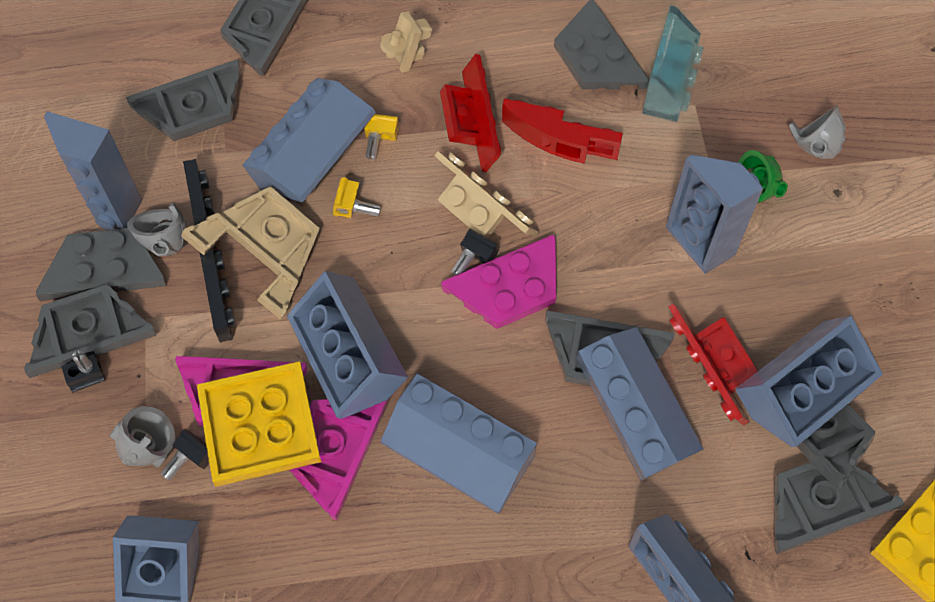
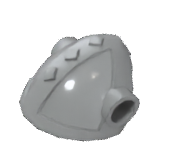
[789,105,846,159]
[127,203,186,256]
[109,406,175,468]

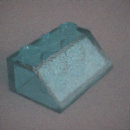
[642,6,703,122]

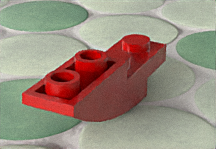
[502,98,623,164]

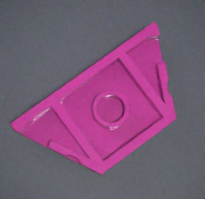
[441,235,556,329]
[175,356,308,426]
[289,399,389,521]

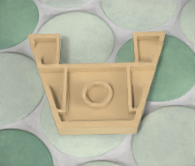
[181,186,320,319]

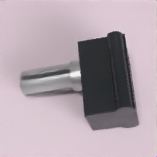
[451,229,499,275]
[61,350,105,393]
[161,429,209,480]

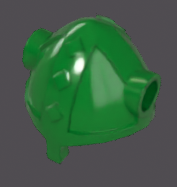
[738,150,788,203]

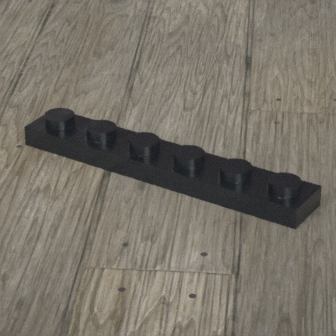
[183,159,236,343]

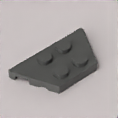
[220,0,307,76]
[554,0,649,89]
[126,59,241,141]
[36,228,166,301]
[24,284,157,378]
[545,310,674,386]
[797,404,875,491]
[774,462,904,555]

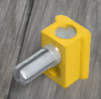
[364,114,399,160]
[332,177,381,218]

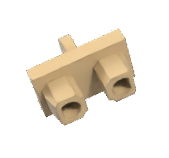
[380,12,432,73]

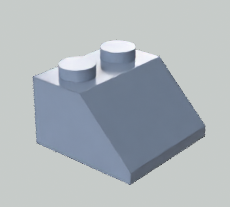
[113,515,199,602]

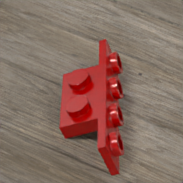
[440,54,501,172]
[668,303,759,425]

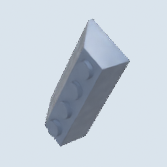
[242,78,376,202]
[44,111,142,230]
[666,155,763,274]
[287,271,408,419]
[735,316,883,447]
[576,327,704,481]
[381,374,537,514]
[628,514,735,602]

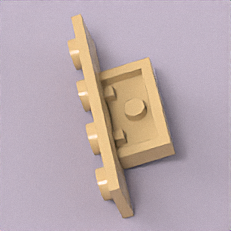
[434,151,539,238]

